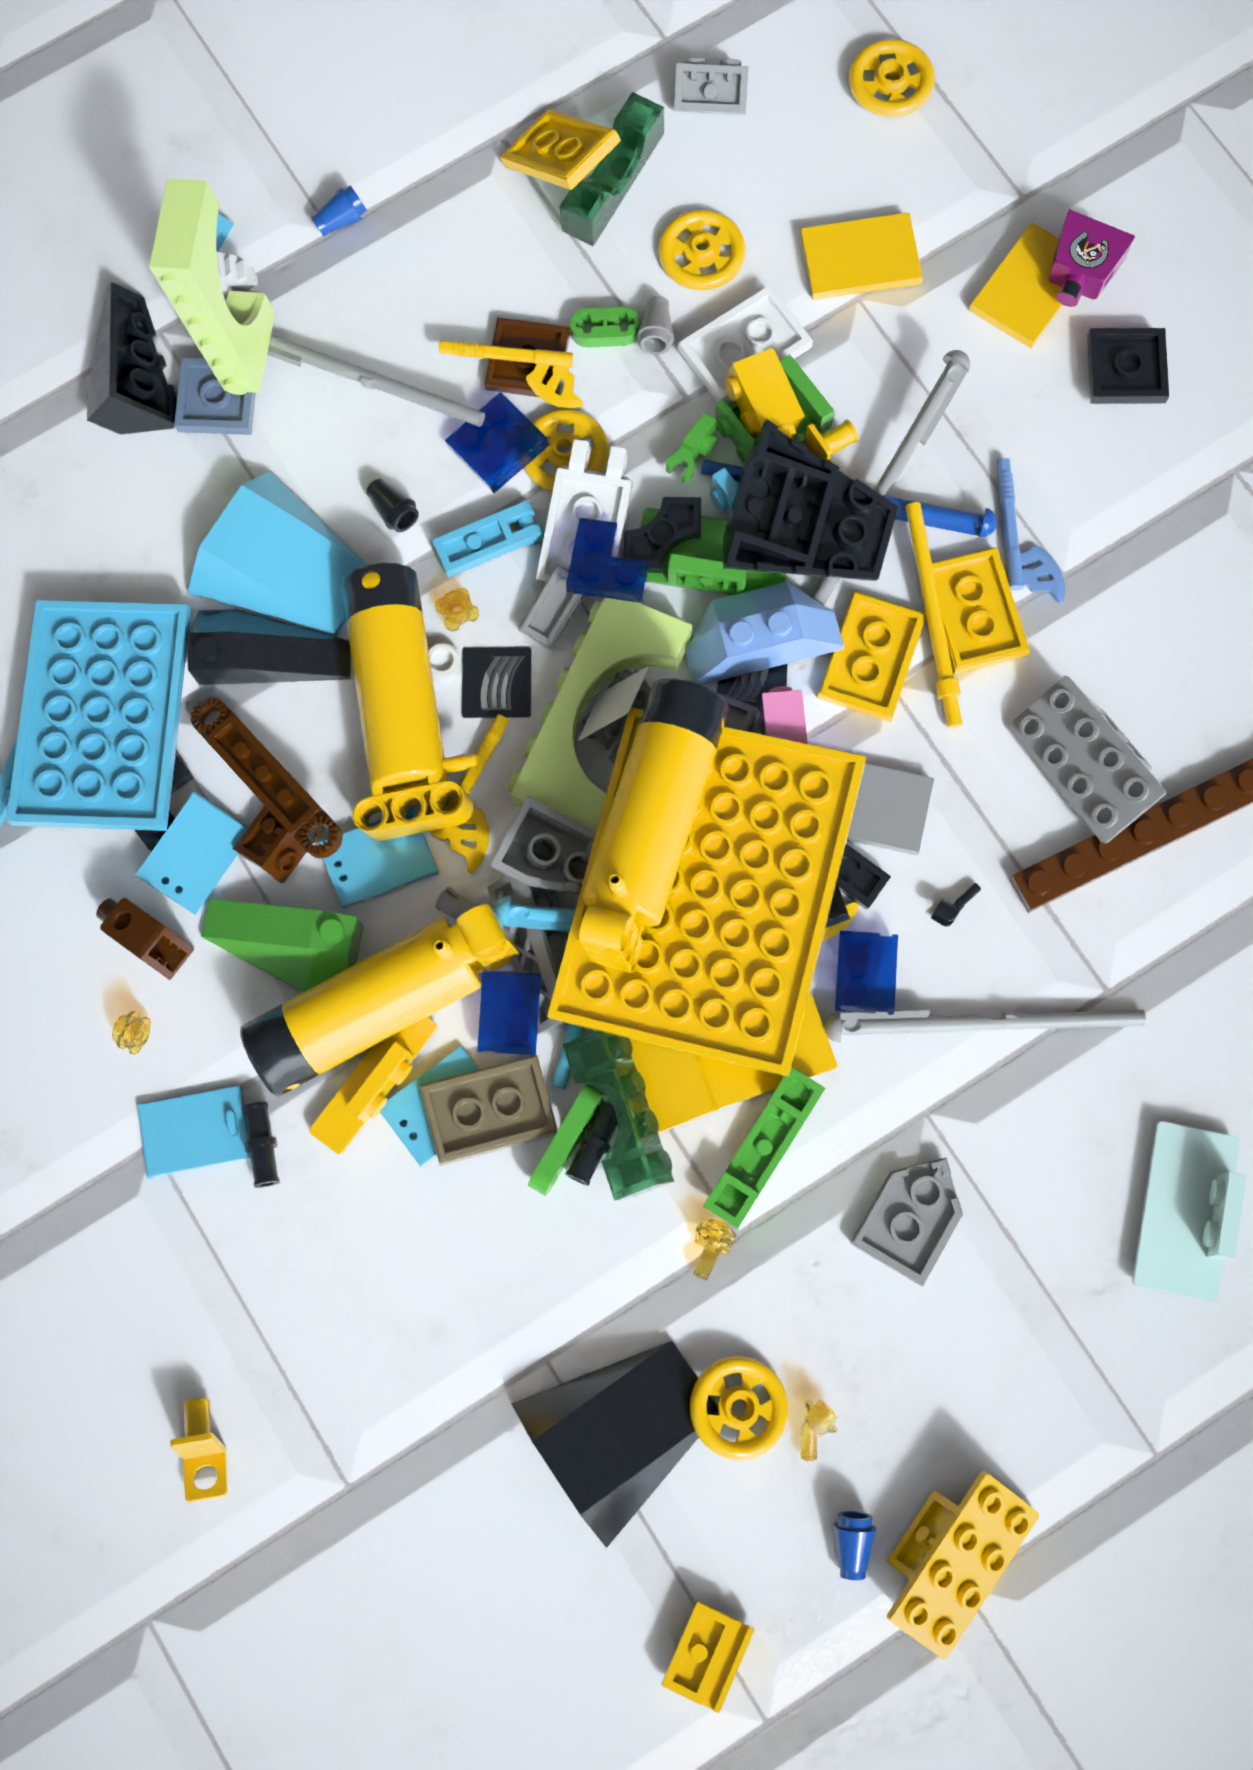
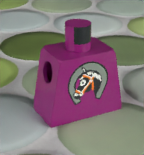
[1048,209,1135,307]

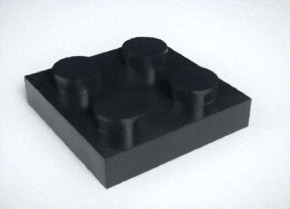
[1087,328,1169,404]

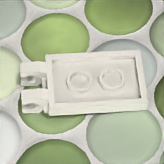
[536,439,633,595]

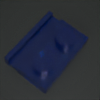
[835,930,898,1015]
[477,969,542,1056]

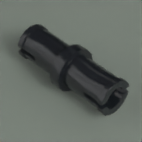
[565,1101,625,1186]
[242,1102,280,1188]

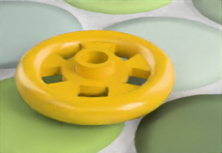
[849,39,935,117]
[658,210,746,290]
[520,409,610,492]
[690,1356,788,1460]

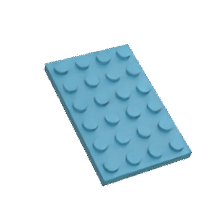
[6,600,191,831]

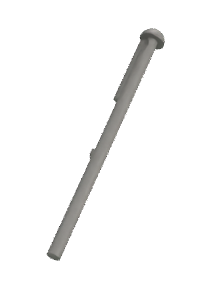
[267,335,485,427]
[812,350,970,605]
[824,1009,1146,1043]

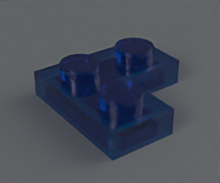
[566,518,649,603]

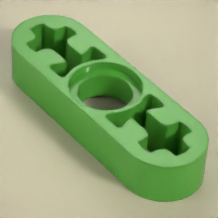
[528,1083,605,1196]

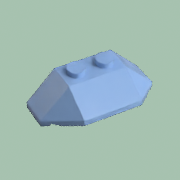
[685,581,844,685]

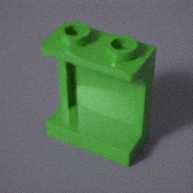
[715,354,834,464]

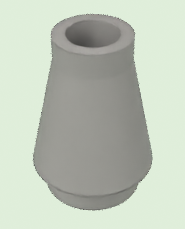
[637,296,674,355]

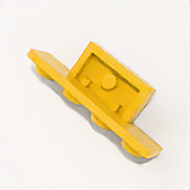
[309,1017,438,1155]

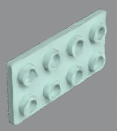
[1132,1121,1247,1302]

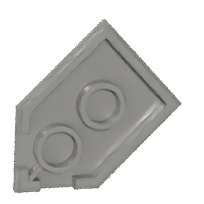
[850,1157,963,1287]

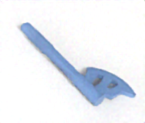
[997,458,1065,603]

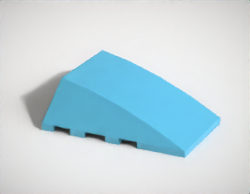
[187,471,368,636]

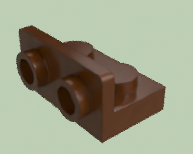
[232,806,324,883]

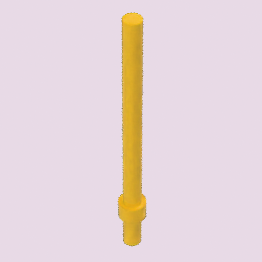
[905,502,963,728]

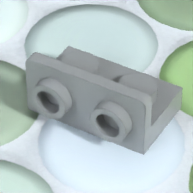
[674,57,749,115]

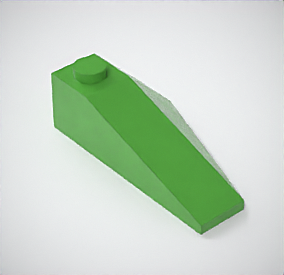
[201,898,364,993]

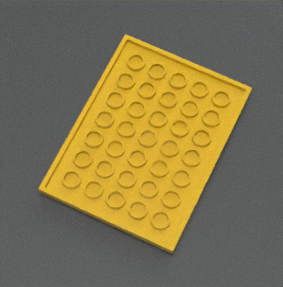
[547,707,866,1077]

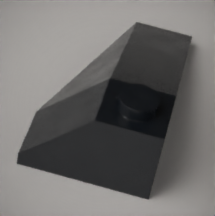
[87,282,177,435]
[188,609,351,685]

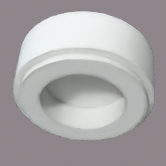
[428,643,463,683]

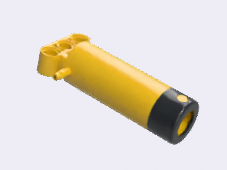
[341,563,478,841]
[579,678,730,973]
[240,904,520,1096]

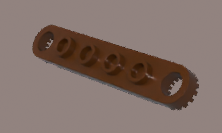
[190,697,343,858]

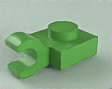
[666,412,718,484]

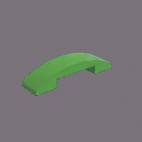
[703,1067,826,1229]

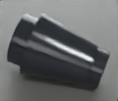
[366,478,419,532]

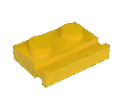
[661,1600,755,1714]

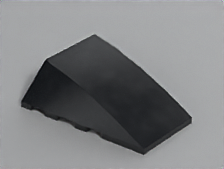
[723,419,899,581]
[511,1341,718,1548]

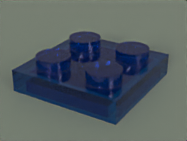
[444,392,550,494]

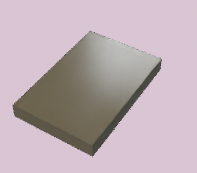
[419,1055,558,1166]

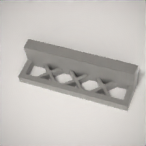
[487,875,569,1034]

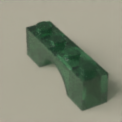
[559,92,664,247]
[563,1030,674,1201]

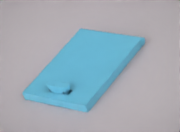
[135,791,248,915]
[317,808,438,909]
[380,1045,480,1167]
[137,1085,250,1179]

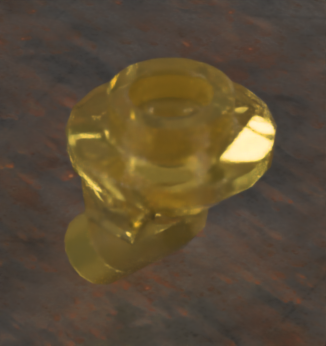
[693,1219,736,1280]
[800,1399,838,1461]

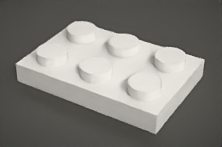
[678,285,813,402]

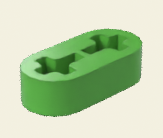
[570,306,640,348]

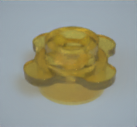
[435,588,479,631]
[112,1011,151,1055]

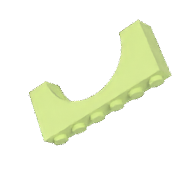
[149,179,275,395]
[508,590,692,831]

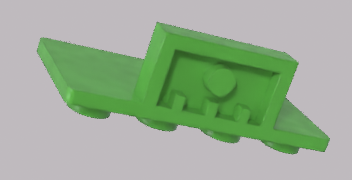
[631,507,786,596]

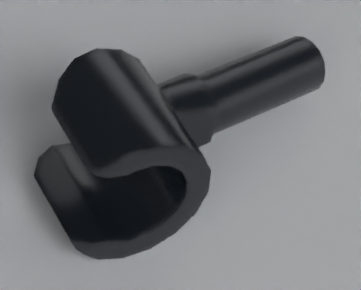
[931,883,981,927]

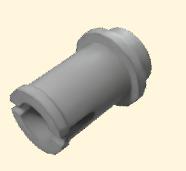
[435,887,482,920]

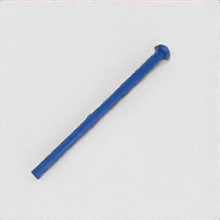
[701,459,997,537]

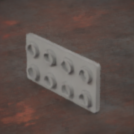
[1008,676,1166,843]

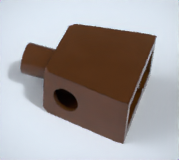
[96,898,194,980]

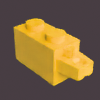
[725,348,804,440]

